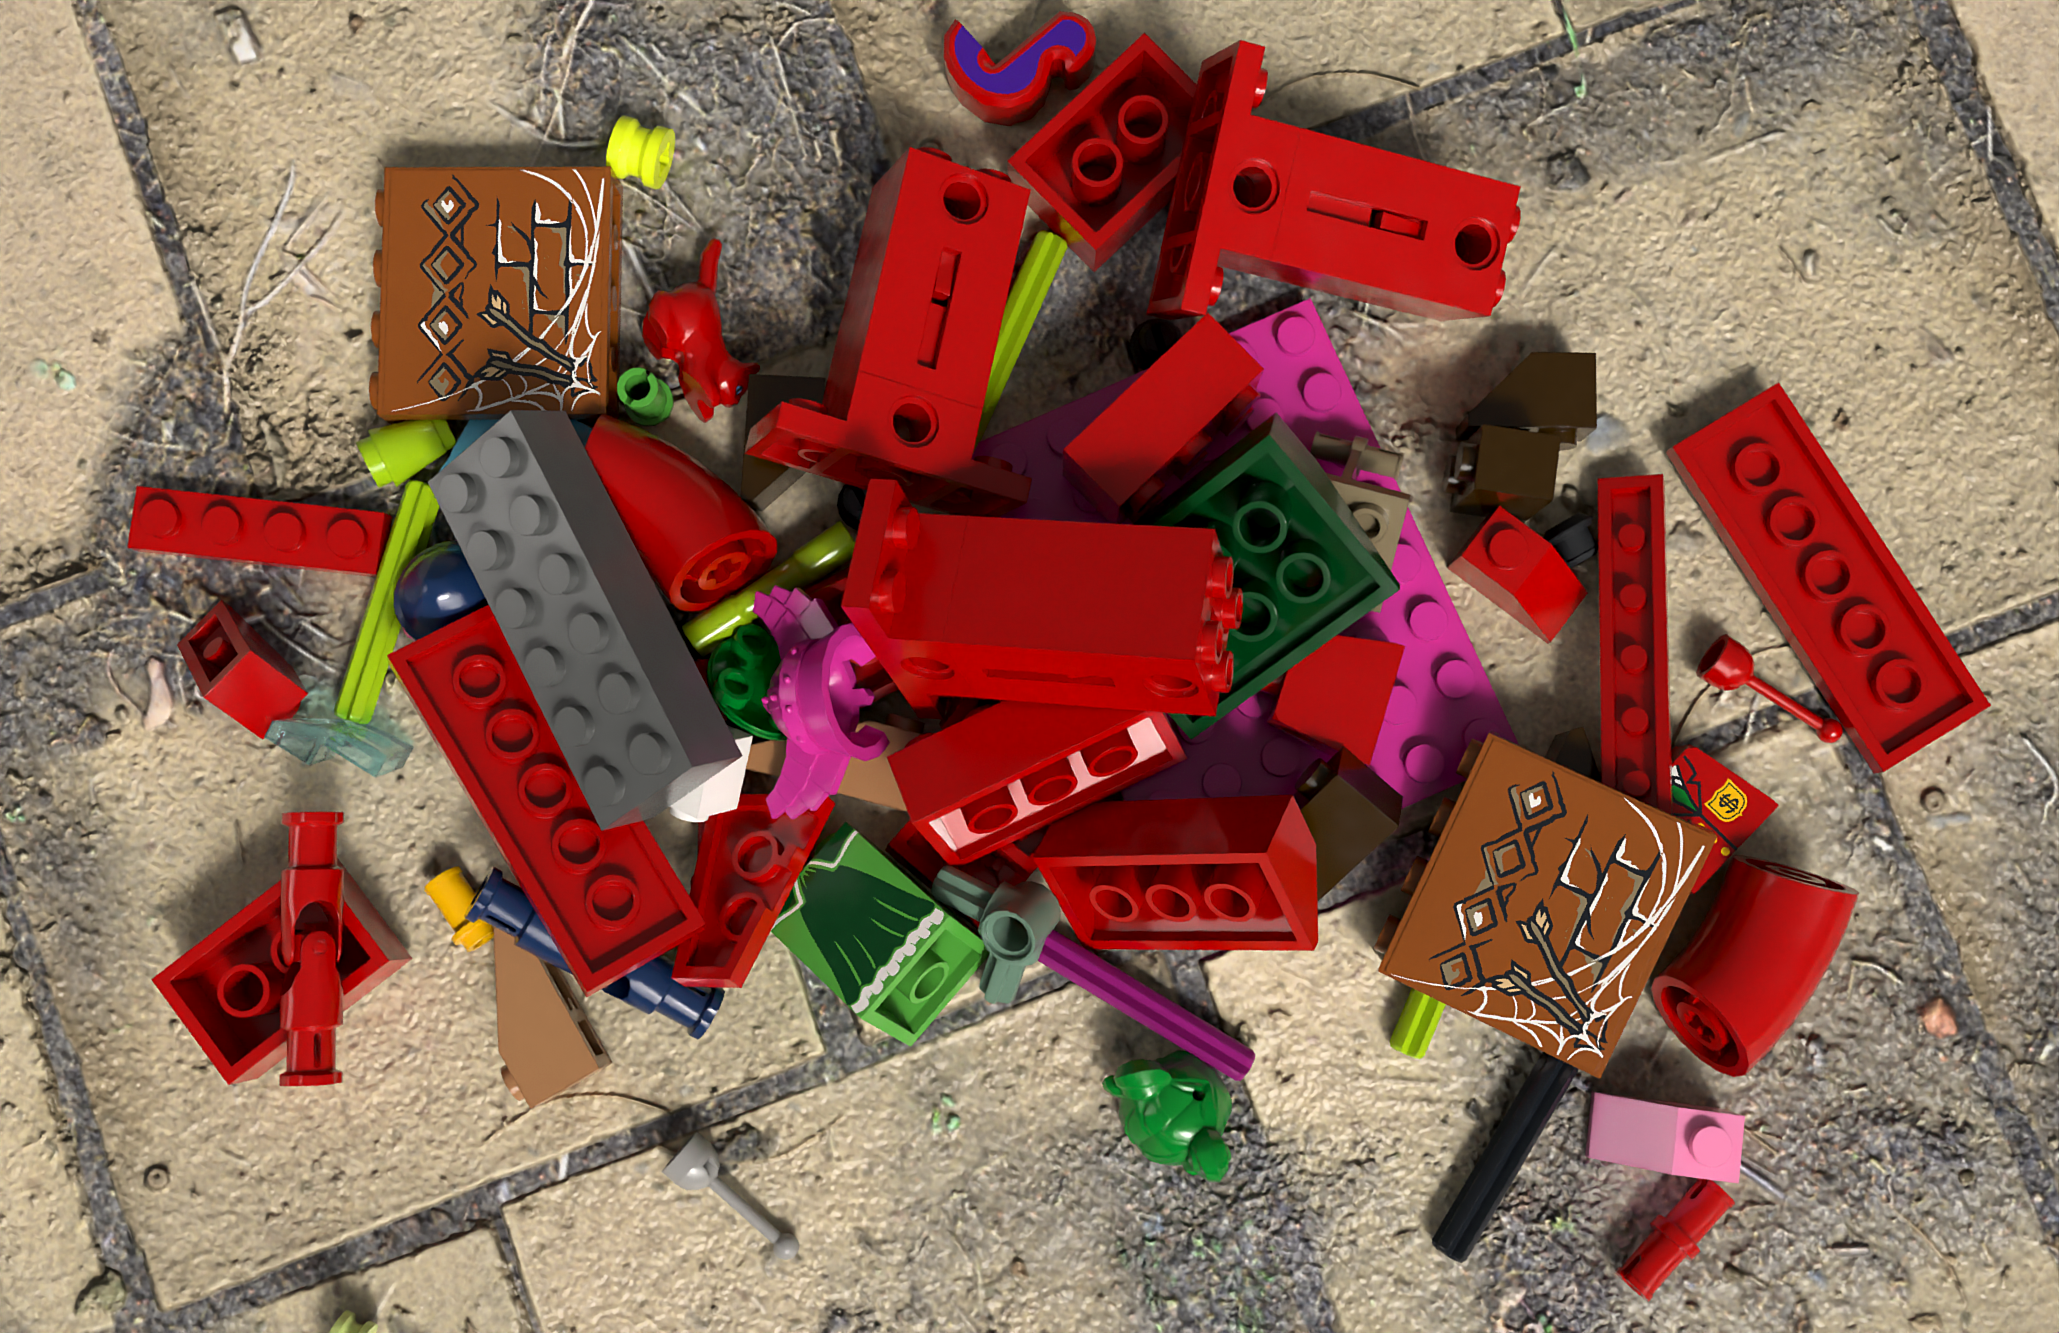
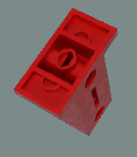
[1146,40,1521,321]
[744,147,1032,517]
[841,478,1243,720]

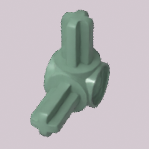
[931,865,1061,1004]

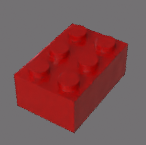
[1007,32,1197,272]
[1062,313,1264,524]
[151,858,413,1085]

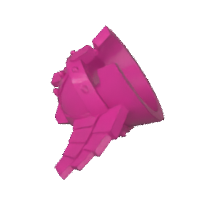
[753,585,890,819]

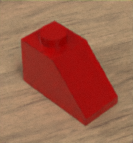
[1447,505,1588,644]
[177,600,308,740]

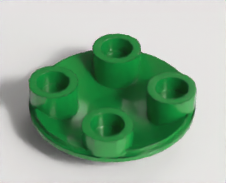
[706,624,787,741]

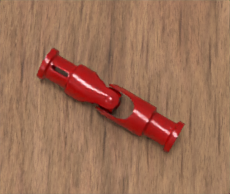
[279,812,344,1086]

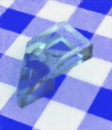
[264,718,414,777]

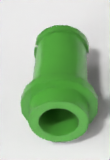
[617,367,674,426]

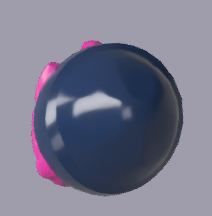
[394,540,489,641]

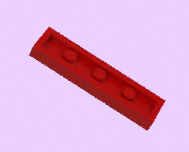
[127,486,392,577]

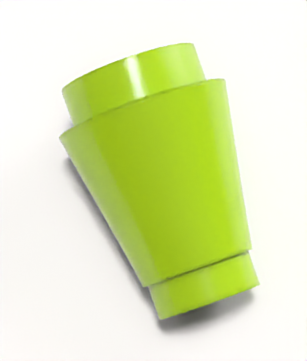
[356,420,456,488]

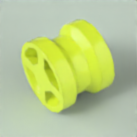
[606,115,675,190]

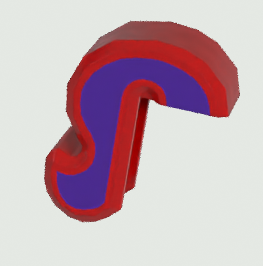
[944,11,1096,126]

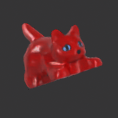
[642,238,760,423]

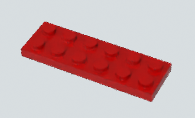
[1666,382,1991,774]
[387,605,706,998]

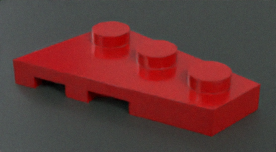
[671,794,836,988]

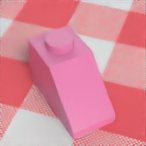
[1585,1091,1745,1184]

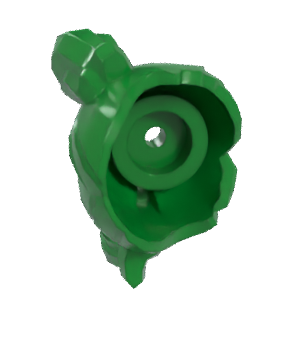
[1102,1050,1232,1183]

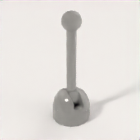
[662,1132,799,1260]

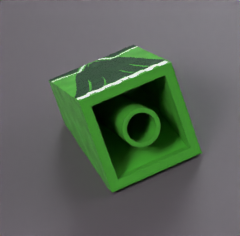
[771,821,990,1047]

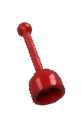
[1696,634,1843,743]

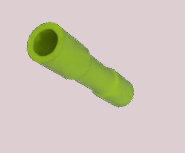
[682,520,855,658]

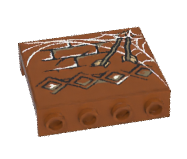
[369,166,623,427]
[1374,730,1717,1079]

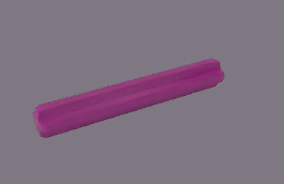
[1038,929,1256,1081]

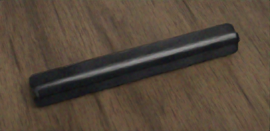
[1432,1052,1579,1263]

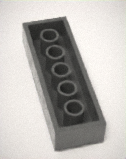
[428,410,743,831]

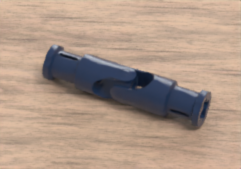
[464,866,725,1040]

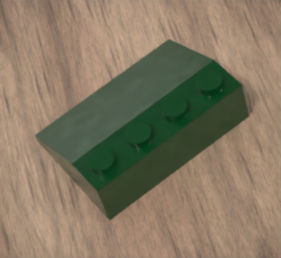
[1132,412,1400,740]

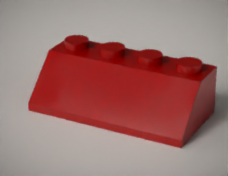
[887,700,1188,868]
[1033,794,1318,951]

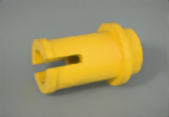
[424,866,494,952]

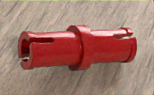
[1615,1178,1735,1302]

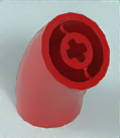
[585,414,777,611]
[1651,855,1859,1077]

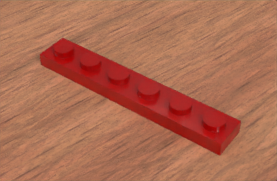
[1597,474,1673,815]

